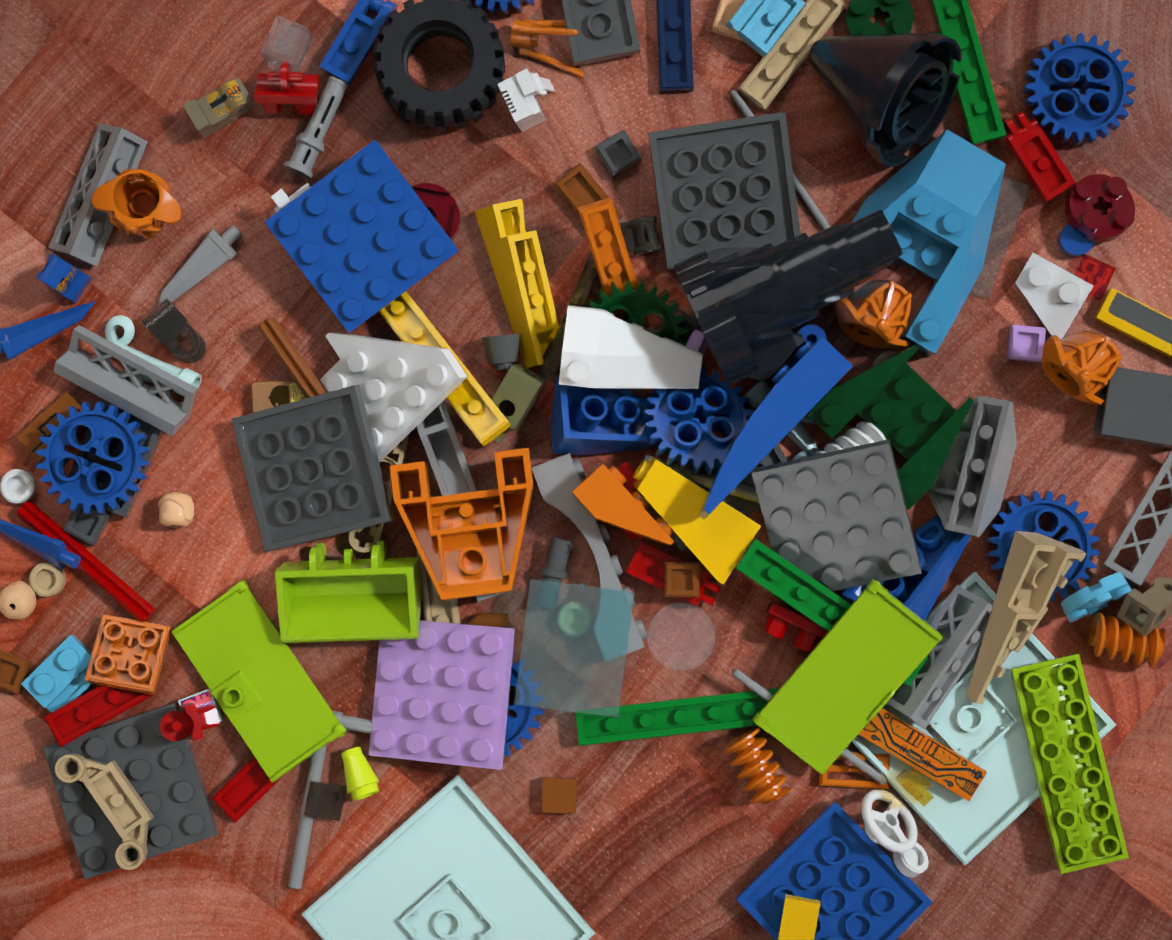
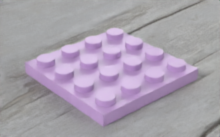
[369,621,515,770]

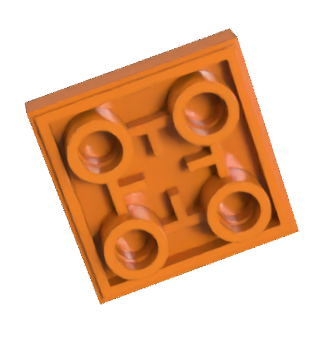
[85,614,172,695]

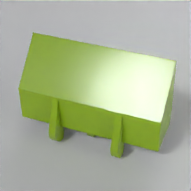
[275,540,422,643]

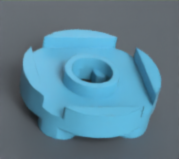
[1060,572,1132,623]

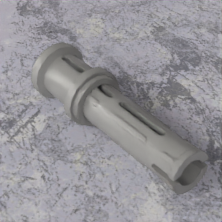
[283,76,348,180]

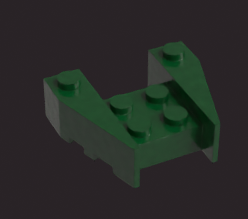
[807,344,974,510]

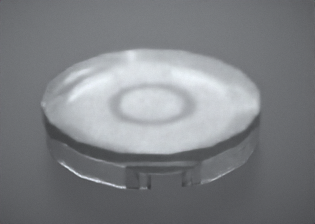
[647,603,715,671]

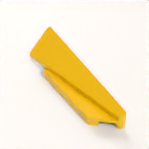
[475,199,560,368]

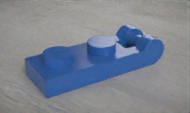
[319,0,397,86]

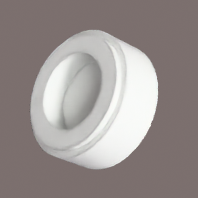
[0,469,37,504]
[893,842,929,878]

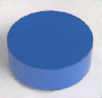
[1058,224,1094,257]

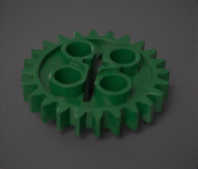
[588,278,688,390]

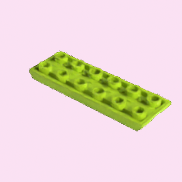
[1011,653,1129,874]

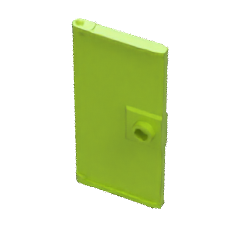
[753,579,943,775]
[172,580,347,783]

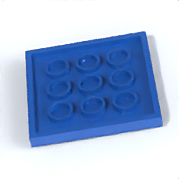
[264,139,459,333]
[735,800,933,940]

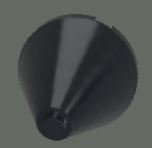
[810,32,962,167]

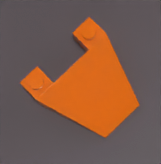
[390,448,534,601]

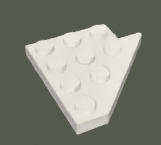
[320,332,467,461]

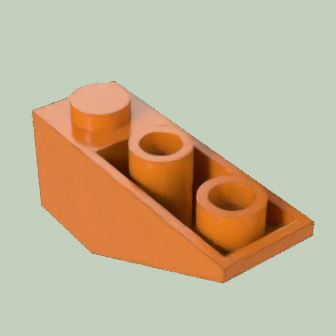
[572,464,674,546]

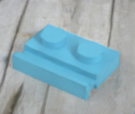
[725,0,806,57]
[21,635,94,713]

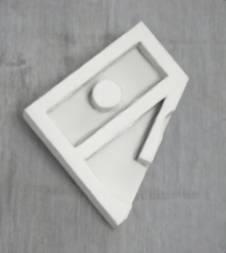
[1015,253,1093,340]

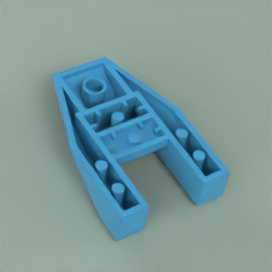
[847,130,1006,357]

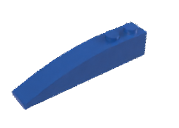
[699,337,853,520]

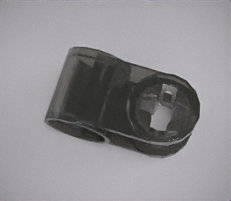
[619,216,664,258]
[141,298,206,363]

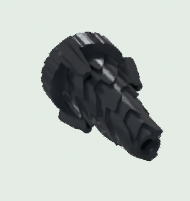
[674,210,903,383]

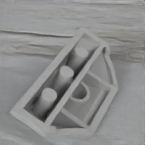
[928,396,1017,537]

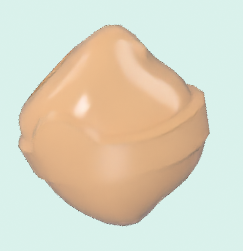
[158,492,195,528]
[0,581,36,620]

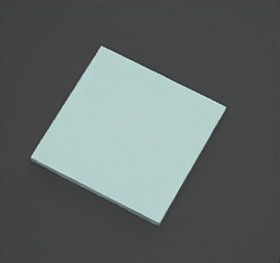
[852,572,1116,865]
[301,775,595,940]

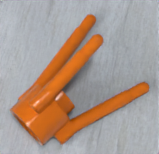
[510,19,585,77]

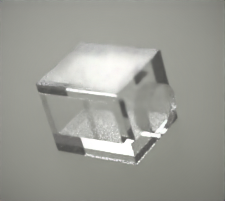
[261,15,312,72]

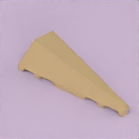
[966,531,1086,704]

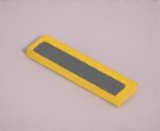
[1094,288,1172,359]

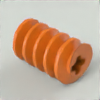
[1086,612,1166,669]
[724,727,792,805]

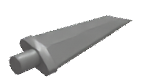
[156,225,242,314]

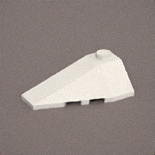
[559,305,703,389]

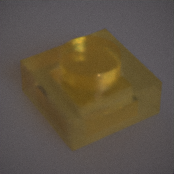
[895,769,934,807]

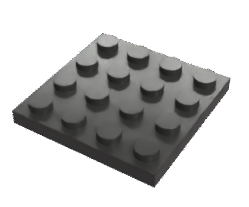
[648,112,801,269]
[231,385,394,552]
[751,439,922,591]
[43,702,219,880]

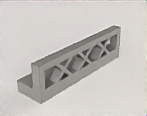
[48,123,148,266]
[53,325,198,436]
[1103,450,1172,588]
[886,585,993,729]

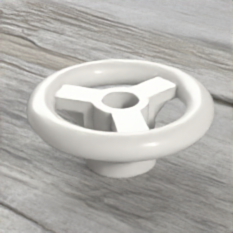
[861,789,918,853]

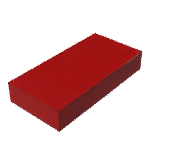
[212,756,286,823]

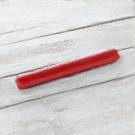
[17,501,155,622]

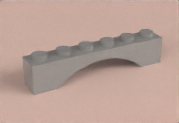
[417,399,506,602]
[531,453,648,662]

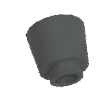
[482,334,520,370]

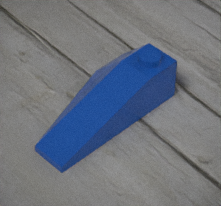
[550,374,693,455]
[842,515,971,621]

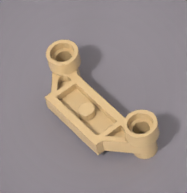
[55,753,154,870]

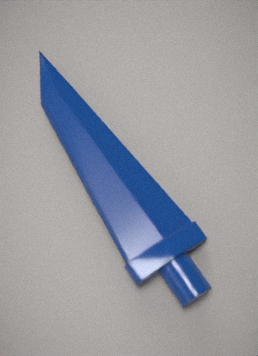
[0,301,96,360]
[0,519,81,569]

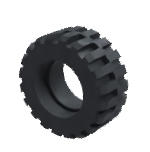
[373,0,505,132]

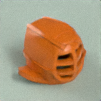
[91,169,181,239]
[835,280,912,350]
[1042,330,1122,405]

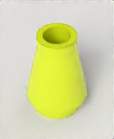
[341,747,380,801]

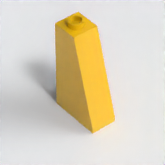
[633,456,761,585]

